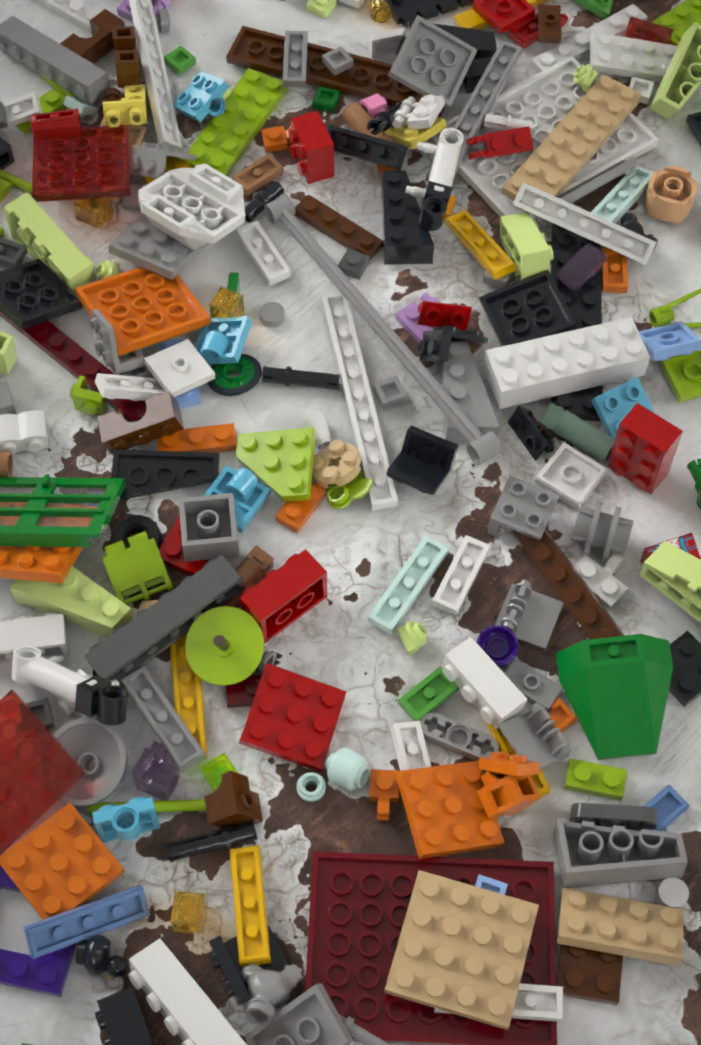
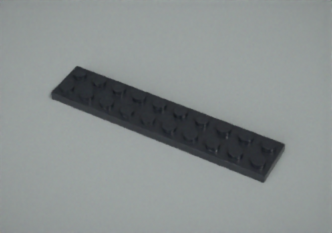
[550,222,603,421]

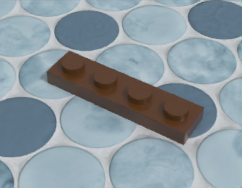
[295,194,384,260]

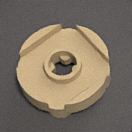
[312,440,362,488]

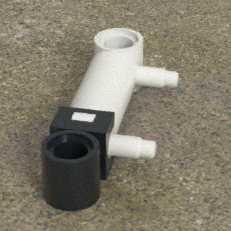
[405,128,464,231]
[11,646,128,726]

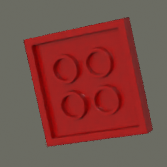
[239,663,347,772]

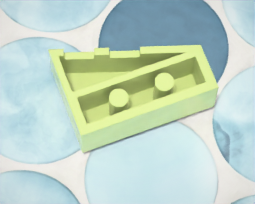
[500,212,554,280]

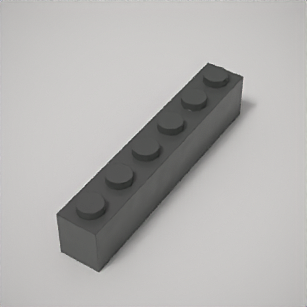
[84,555,246,683]

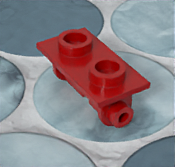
[418,301,472,330]

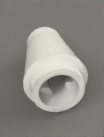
[302,408,332,449]

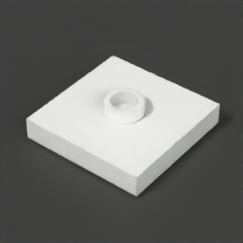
[144,339,215,397]
[534,442,608,510]

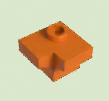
[477,771,541,819]

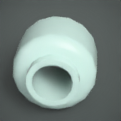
[325,747,371,791]

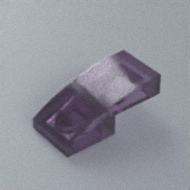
[556,243,609,292]

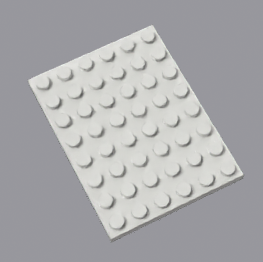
[428,56,659,217]

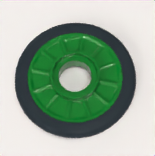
[207,353,262,396]

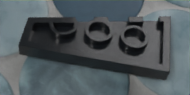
[111,449,220,501]

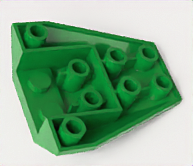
[556,634,673,760]

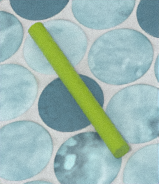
[88,799,206,815]

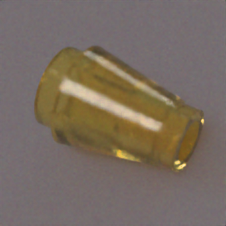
[368,0,392,23]

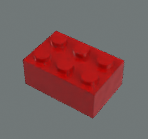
[607,403,683,494]
[240,549,327,644]

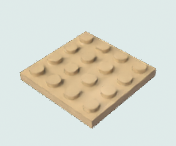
[384,870,539,1030]

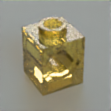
[73,187,114,229]
[209,287,244,318]
[170,891,208,934]

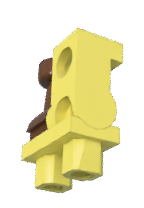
[102,84,148,127]

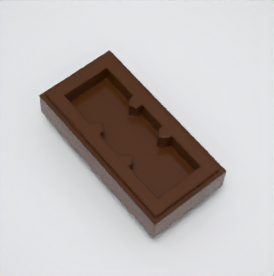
[537,4,561,43]

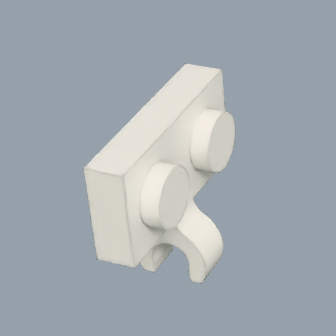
[574,553,628,611]

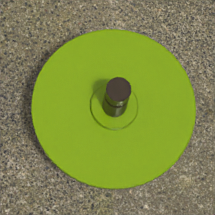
[185,606,264,686]

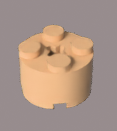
[645,166,698,224]

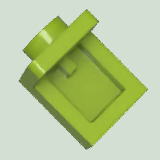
[70,376,108,415]

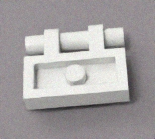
[392,94,445,130]

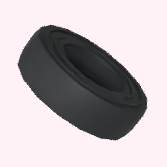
[113,515,161,549]

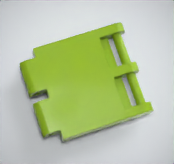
[102,531,174,605]

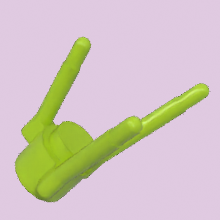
[649,289,701,328]

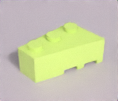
[640,541,701,623]

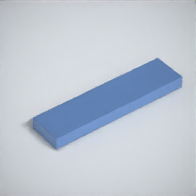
[23,885,150,959]

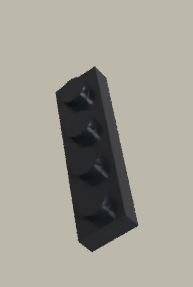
[327,124,408,170]

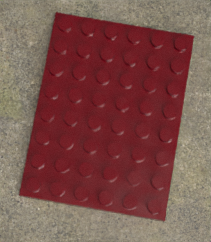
[305,851,557,1045]

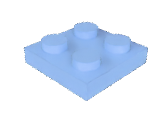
[639,321,701,361]

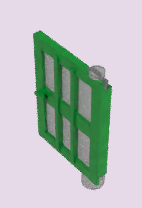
[0,474,125,547]

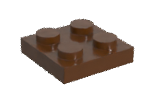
[556,944,623,1005]

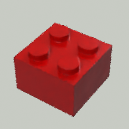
[288,111,334,184]

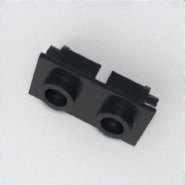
[508,405,555,461]

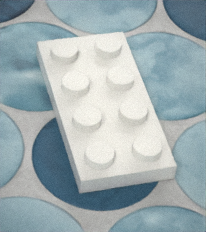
[590,32,678,82]

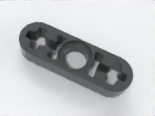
[570,803,658,830]

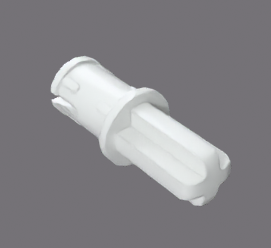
[484,114,532,131]

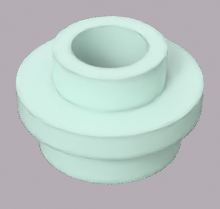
[297,772,326,802]

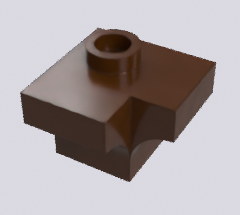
[204,771,263,828]

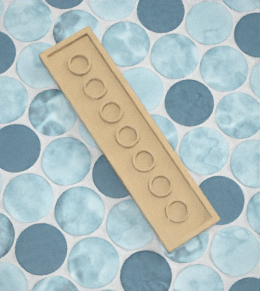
[501,74,643,200]

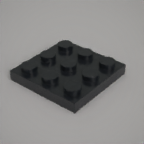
[0,259,83,330]
[479,270,577,347]

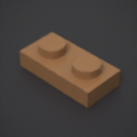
[232,153,284,196]

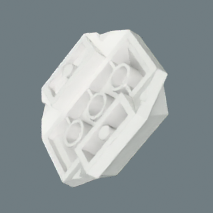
[138,164,245,250]

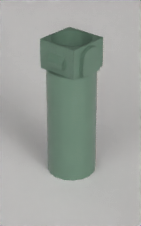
[539,403,615,463]

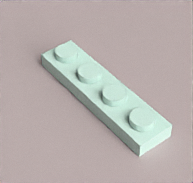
[591,166,654,224]
[368,535,449,635]

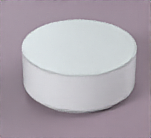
[657,877,689,909]

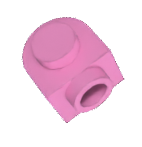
[359,94,388,119]

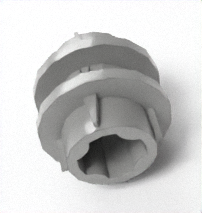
[571,501,634,560]

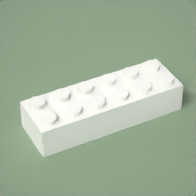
[484,317,650,409]

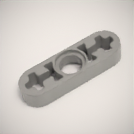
[420,712,499,761]

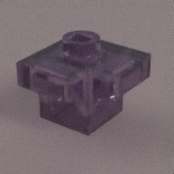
[132,740,181,800]

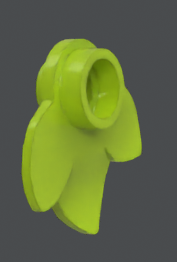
[325,469,373,509]

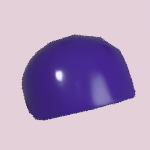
[476,626,519,668]

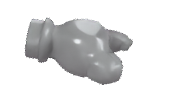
[241,964,303,1026]

